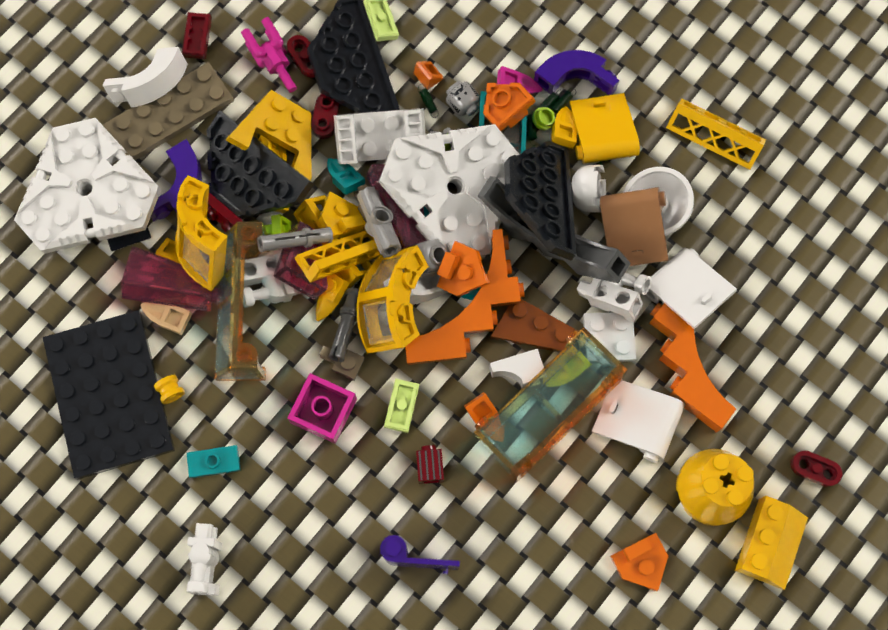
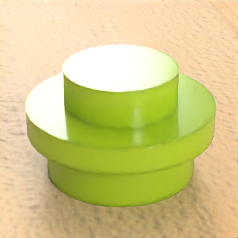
[532,107,555,131]

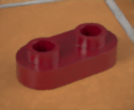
[287,35,315,78]
[311,94,340,139]
[790,451,843,487]

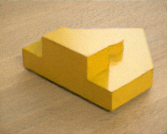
[318,192,366,239]

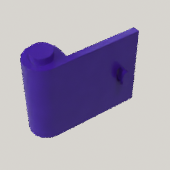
[380,535,460,574]

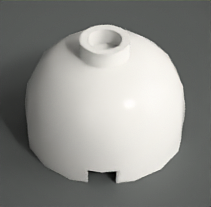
[571,165,606,212]

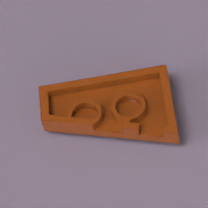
[491,298,579,354]

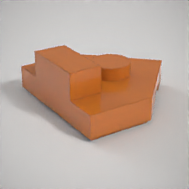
[483,83,536,131]
[436,241,490,296]
[610,533,668,591]

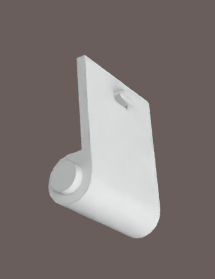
[646,248,737,329]
[592,378,685,463]

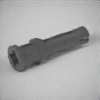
[328,288,359,362]

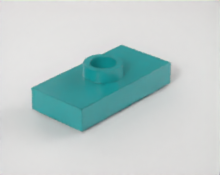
[187,445,241,479]

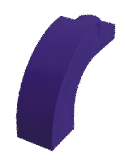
[534,50,619,95]
[151,139,202,221]

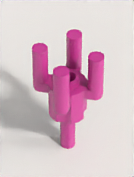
[241,17,297,93]

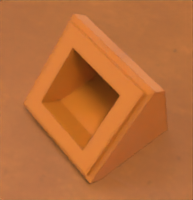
[414,61,443,90]

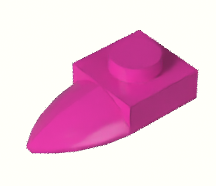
[497,66,543,94]

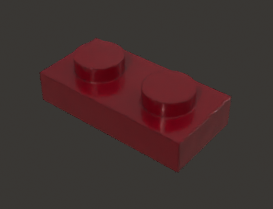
[207,193,245,240]

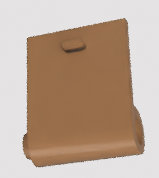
[600,187,669,266]

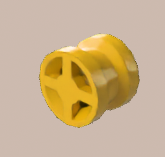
[154,375,185,405]

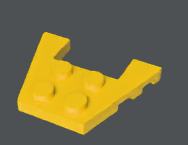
[226,90,312,181]

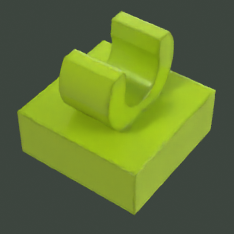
[263,214,291,236]

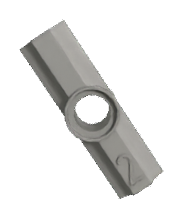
[357,187,402,258]

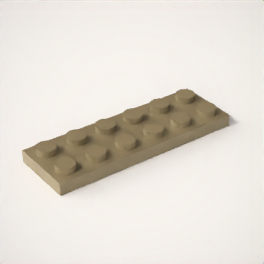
[103,62,234,166]

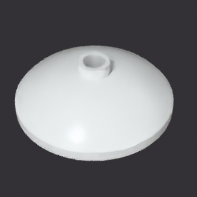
[623,167,694,236]

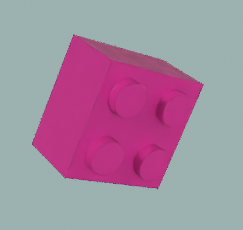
[287,373,357,444]

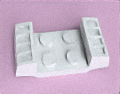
[333,108,426,164]

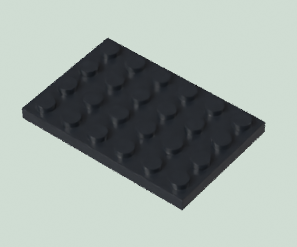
[43,310,175,480]

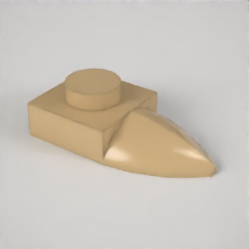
[140,300,192,335]

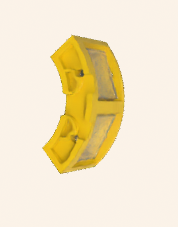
[175,175,228,291]
[356,245,429,354]

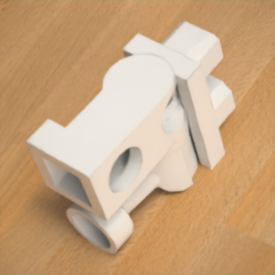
[231,253,305,308]
[577,273,651,322]
[187,523,222,596]

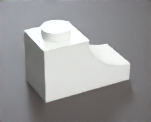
[489,349,547,390]

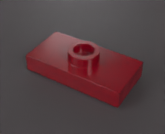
[182,12,212,59]

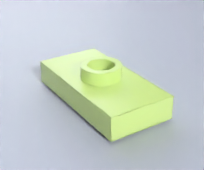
[363,0,399,42]
[384,378,420,433]

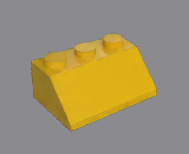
[735,496,808,590]

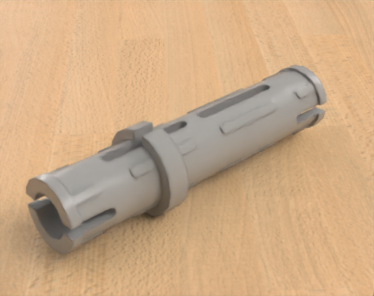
[257,227,333,252]

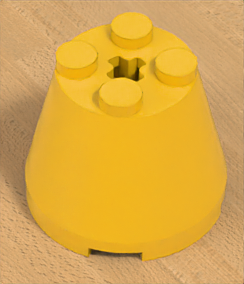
[676,449,754,526]

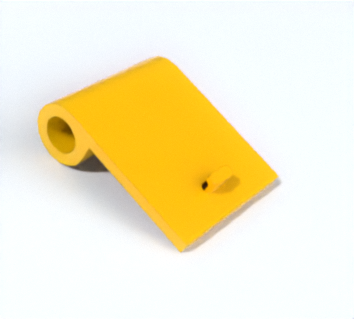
[569,93,640,164]

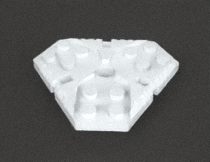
[14,118,161,254]
[379,124,520,256]

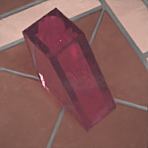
[273,221,328,299]

